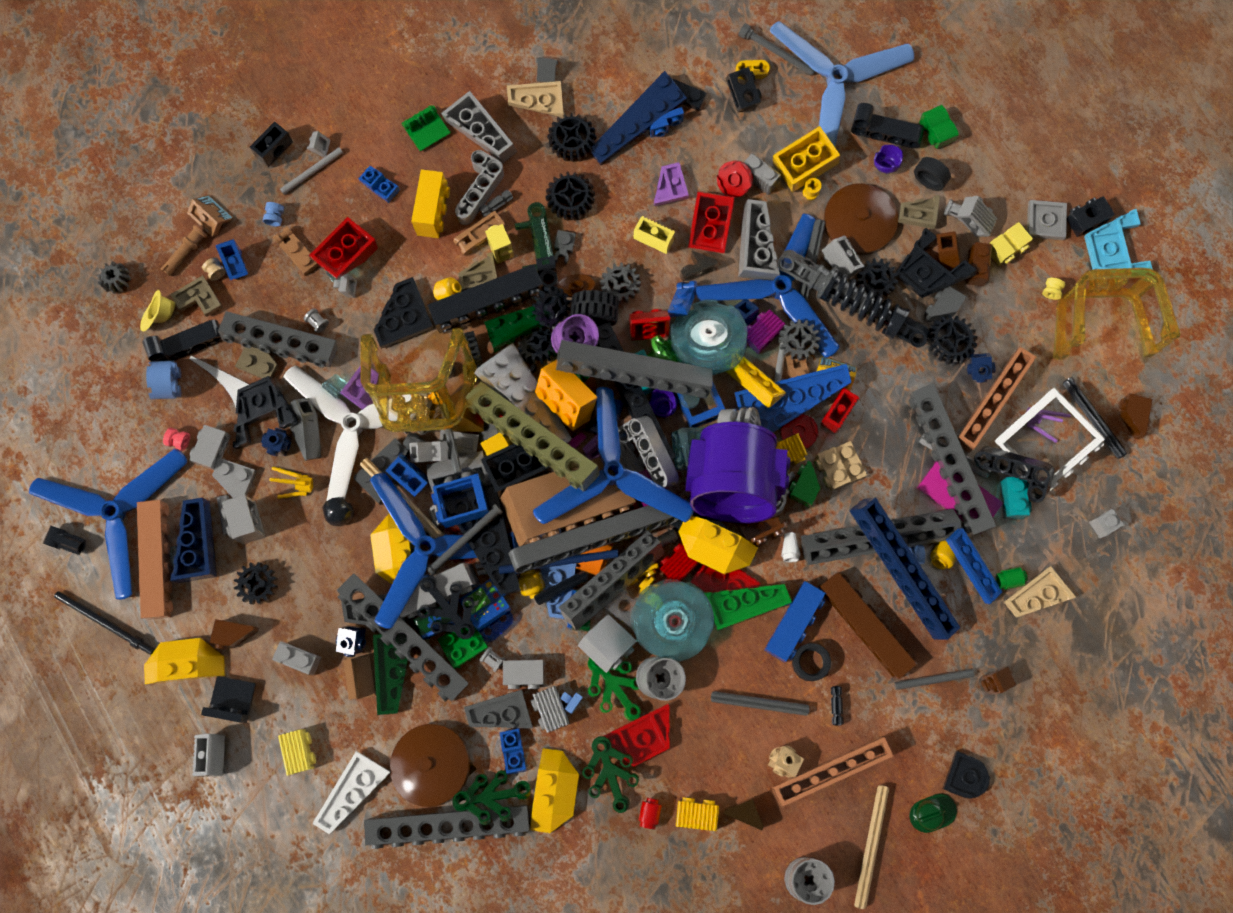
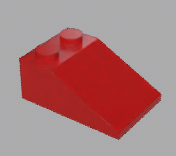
[688,191,735,253]
[309,217,378,279]
[629,309,670,341]

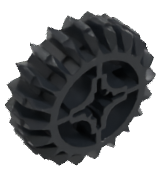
[547,112,597,162]
[545,171,595,221]
[926,315,978,366]

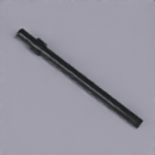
[54,591,155,655]

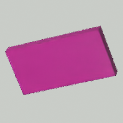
[917,461,1003,534]

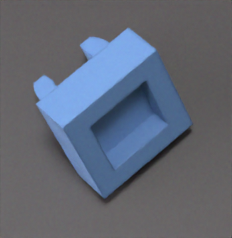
[560,692,583,714]

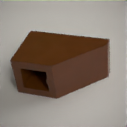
[936,231,961,272]
[981,666,1016,695]

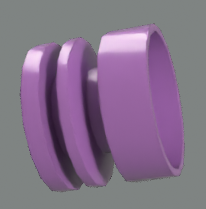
[551,314,599,353]

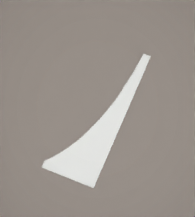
[189,356,249,407]

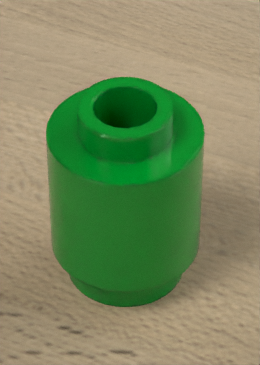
[996,567,1028,590]

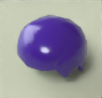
[874,145,903,174]
[649,389,678,418]

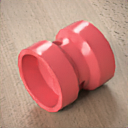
[163,427,190,451]

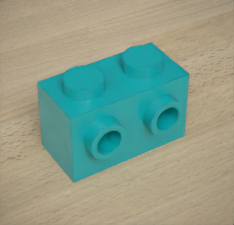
[1000,477,1032,519]

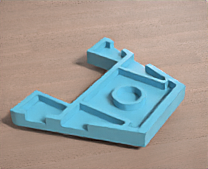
[1084,209,1154,279]

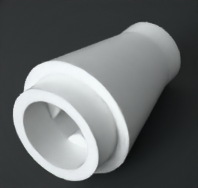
[781,532,801,563]

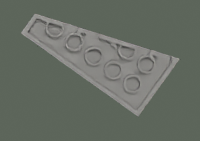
[474,343,572,444]

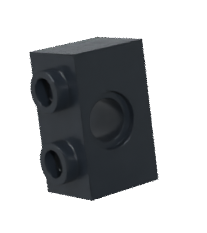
[249,121,293,167]
[1066,196,1115,237]

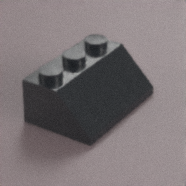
[481,436,552,500]

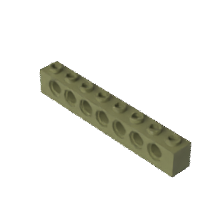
[465,382,600,492]

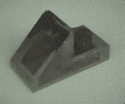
[680,251,718,283]

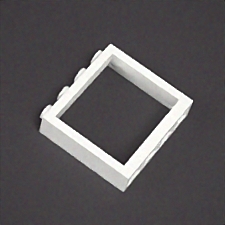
[995,387,1105,491]

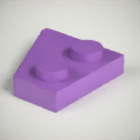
[654,162,689,206]

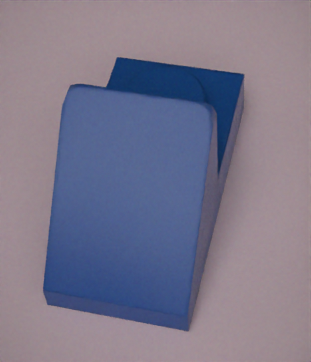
[216,239,248,280]

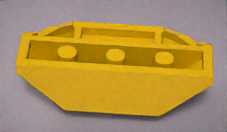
[371,514,414,584]
[678,516,758,574]
[144,638,225,685]
[530,748,579,833]

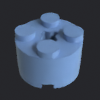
[146,361,181,400]

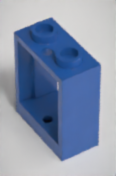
[674,381,725,430]
[431,473,489,528]

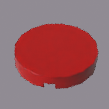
[717,160,753,198]
[780,413,819,450]

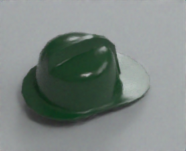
[909,794,957,833]

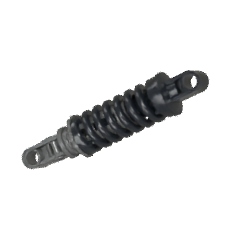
[778,250,929,347]

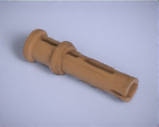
[160,225,208,276]

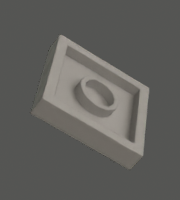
[1027,200,1067,240]

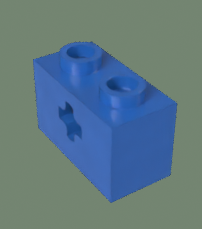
[386,453,429,497]

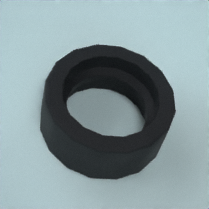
[914,157,951,191]
[792,643,831,682]

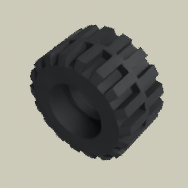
[570,290,619,327]

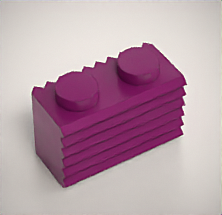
[742,309,785,354]

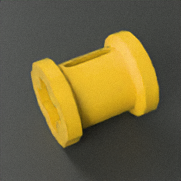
[803,177,822,200]

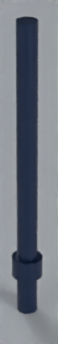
[499,550,618,574]

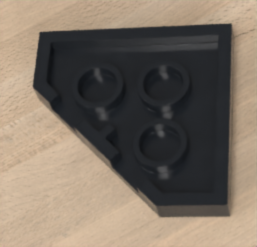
[374,277,434,349]

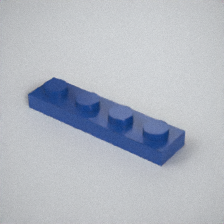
[946,528,1002,604]

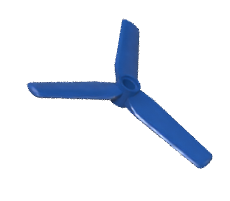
[695,213,839,358]
[533,387,694,524]
[29,449,187,600]
[370,473,477,629]

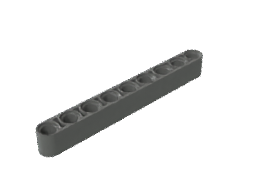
[508,505,679,573]

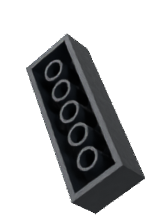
[428,264,543,334]

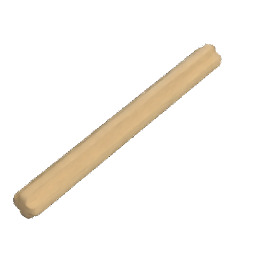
[360,458,444,539]
[854,785,889,909]

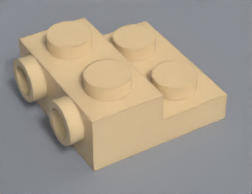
[814,441,867,492]

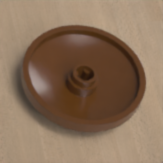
[823,183,898,255]
[390,724,470,807]

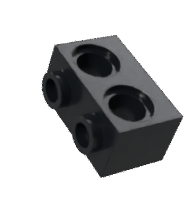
[725,67,762,112]

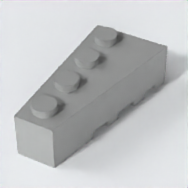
[441,91,517,163]
[738,199,780,281]
[400,563,481,620]

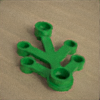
[588,657,641,721]

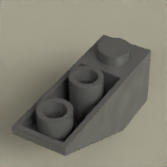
[289,398,322,461]

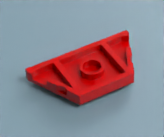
[604,704,670,767]

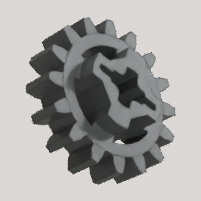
[600,262,641,304]
[778,319,820,361]

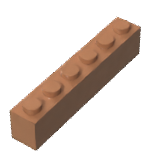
[957,347,1036,453]
[137,500,173,620]
[771,737,893,807]

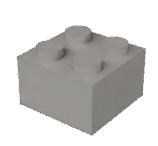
[221,494,265,545]

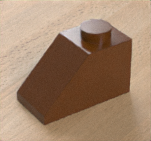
[1119,393,1153,439]
[209,619,259,650]

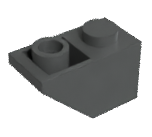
[924,286,967,322]

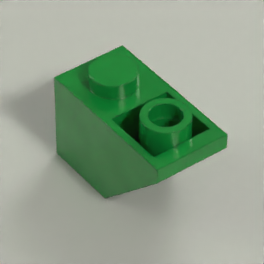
[789,461,820,508]

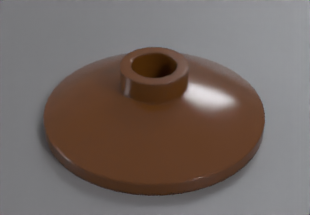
[558,274,595,298]

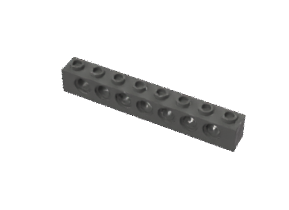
[909,384,996,537]
[801,509,961,565]
[337,573,469,702]
[364,805,530,849]

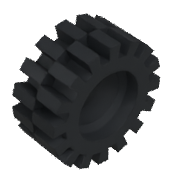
[459,331,483,367]

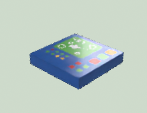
[459,579,512,632]

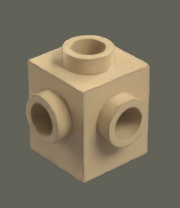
[768,745,804,778]

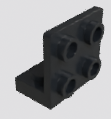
[201,676,256,723]

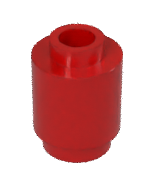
[638,798,662,830]

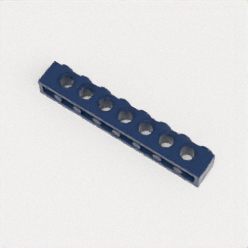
[849,497,961,640]

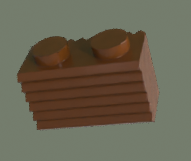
[965,242,992,287]

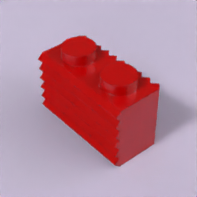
[820,388,859,433]
[660,542,699,586]

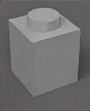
[1089,508,1124,538]

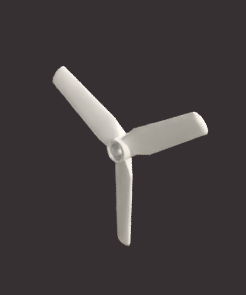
[284,366,433,501]

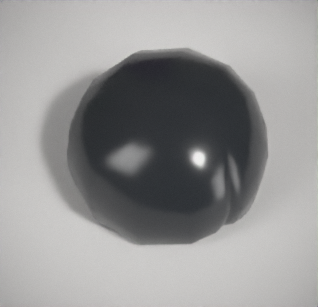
[322,497,354,527]

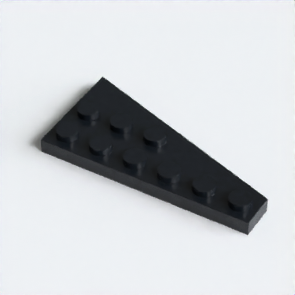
[443,481,521,596]

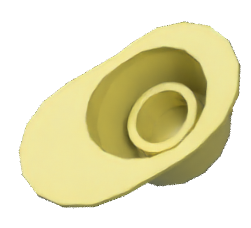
[140,290,175,332]

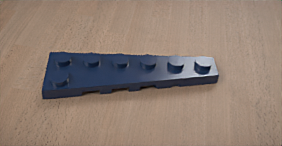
[591,71,687,165]

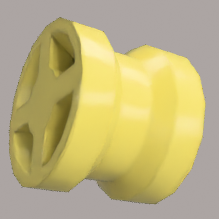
[1042,278,1065,300]

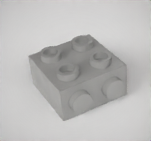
[578,614,637,673]

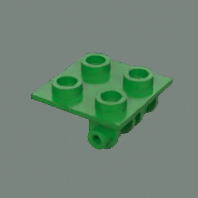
[401,105,451,152]
[437,620,488,669]

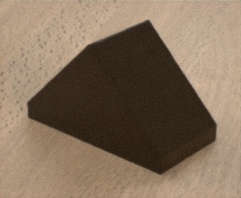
[723,798,763,831]

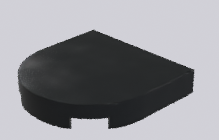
[942,751,990,799]

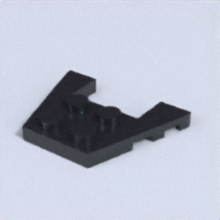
[896,228,977,298]
[233,376,298,449]

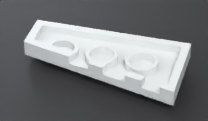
[312,751,390,834]

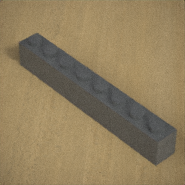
[556,340,712,398]

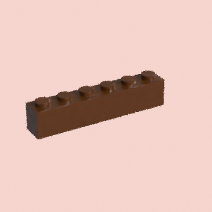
[818,572,917,680]

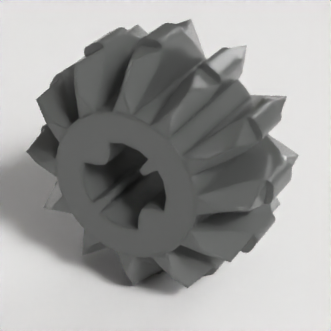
[96,261,131,294]

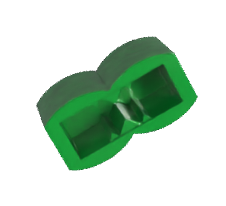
[919,105,959,149]

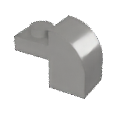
[409,441,450,462]

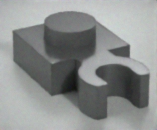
[554,230,576,264]

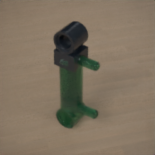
[515,202,559,291]

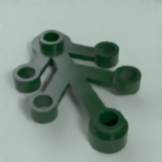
[582,736,640,813]
[452,770,531,825]

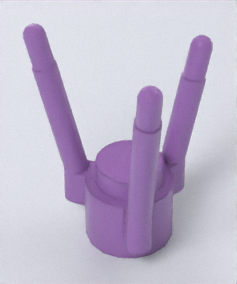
[1026,407,1071,443]

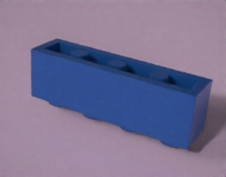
[764,581,826,662]

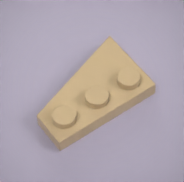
[507,81,564,117]
[1004,566,1076,617]

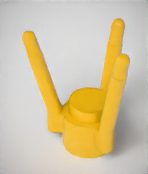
[269,467,313,499]

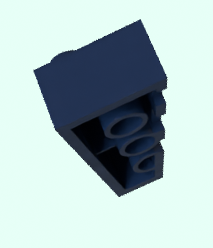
[170,497,217,583]

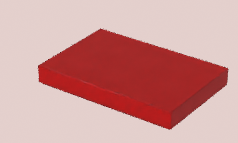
[690,564,761,593]

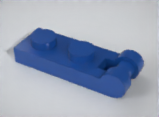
[668,280,698,317]

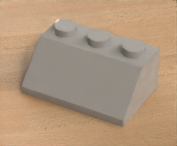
[426,451,490,493]

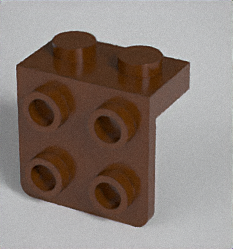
[738,516,788,547]

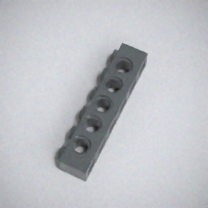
[218,311,338,368]
[559,531,665,631]

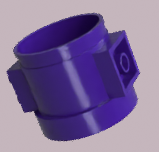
[685,422,790,523]

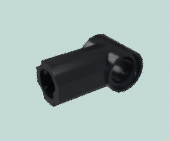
[43,525,86,555]

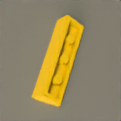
[719,349,786,408]

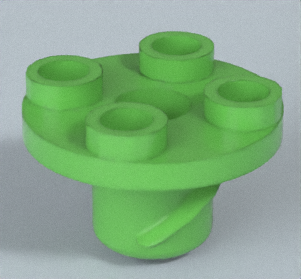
[647,335,682,363]

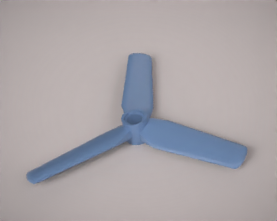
[770,21,914,147]

